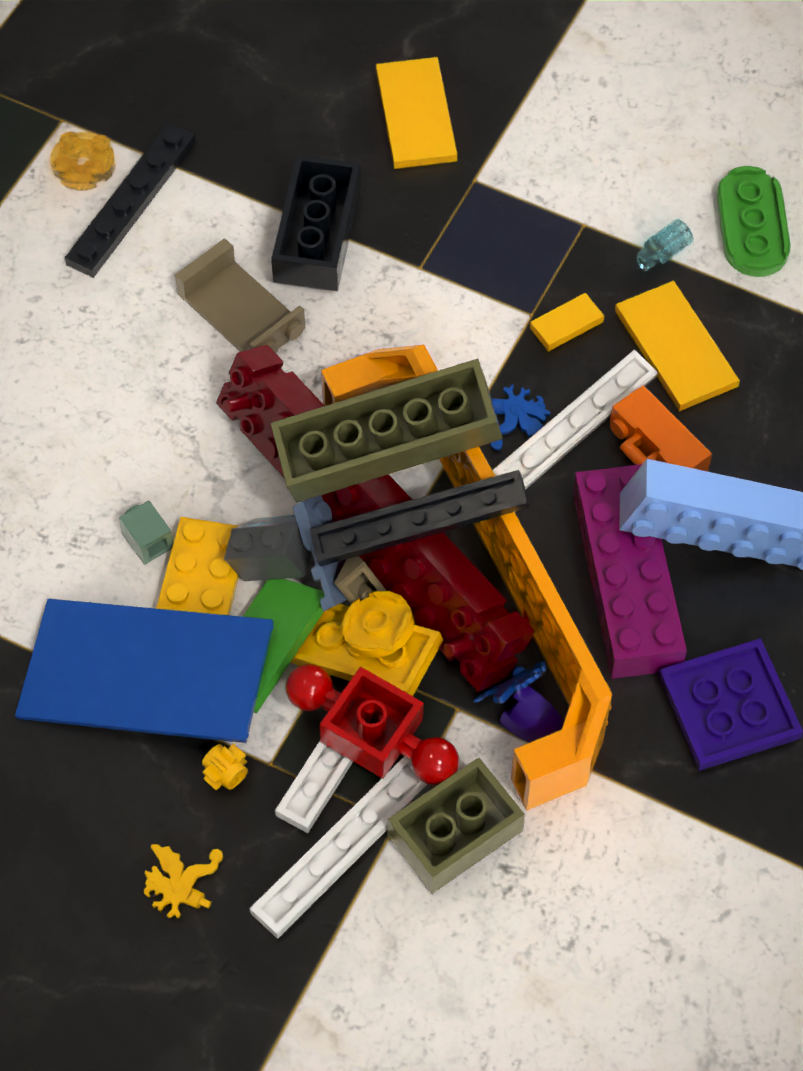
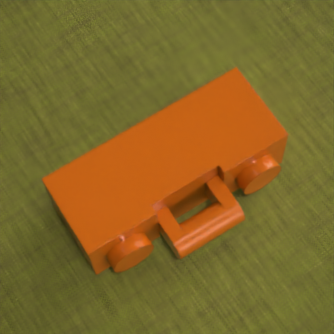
[610,385,712,472]

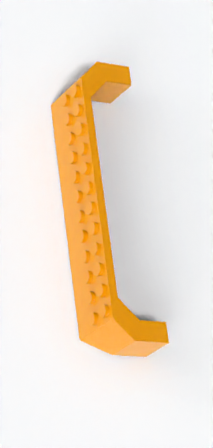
[321,344,612,811]

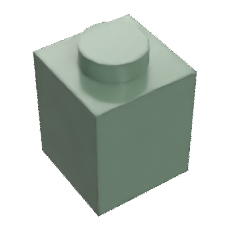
[119,500,173,565]

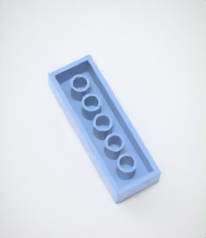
[619,459,803,570]

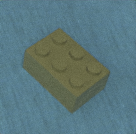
[387,757,525,894]

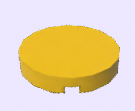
[341,591,415,658]

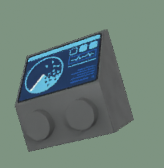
[224,515,312,581]

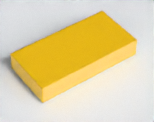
[530,293,604,352]

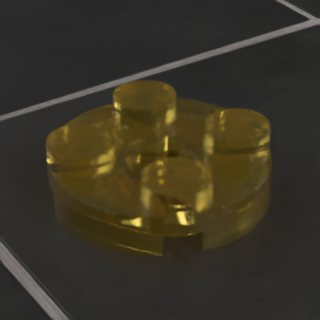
[50,132,116,191]

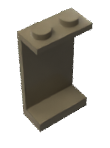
[175,238,305,353]

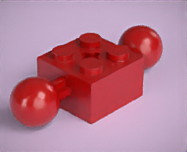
[285,664,459,785]

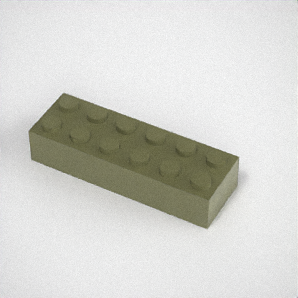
[271,358,503,502]

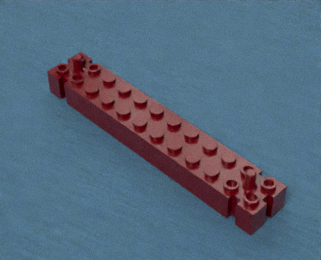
[216,344,535,692]

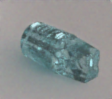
[636,219,694,272]

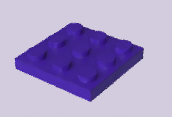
[658,638,803,771]

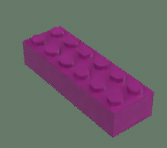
[573,464,687,679]

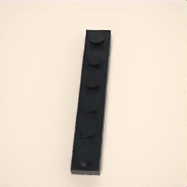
[64,122,196,278]
[310,470,530,567]

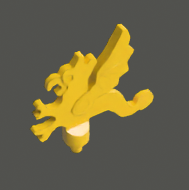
[144,844,223,918]

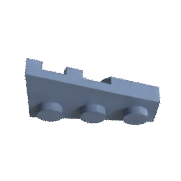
[293,495,347,612]

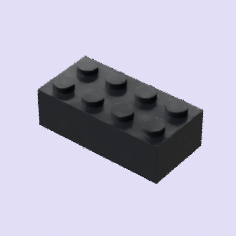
[271,155,361,291]

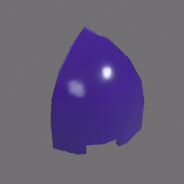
[500,685,564,743]

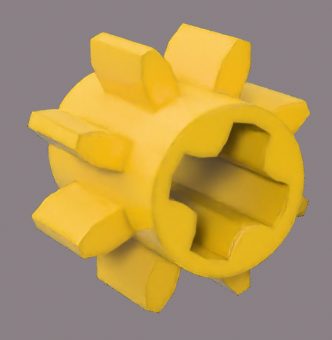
[202,743,248,790]

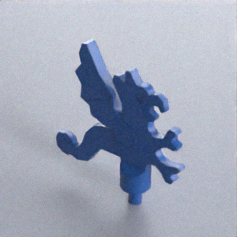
[490,384,550,451]
[473,661,547,703]

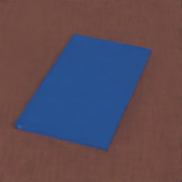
[15,599,274,743]

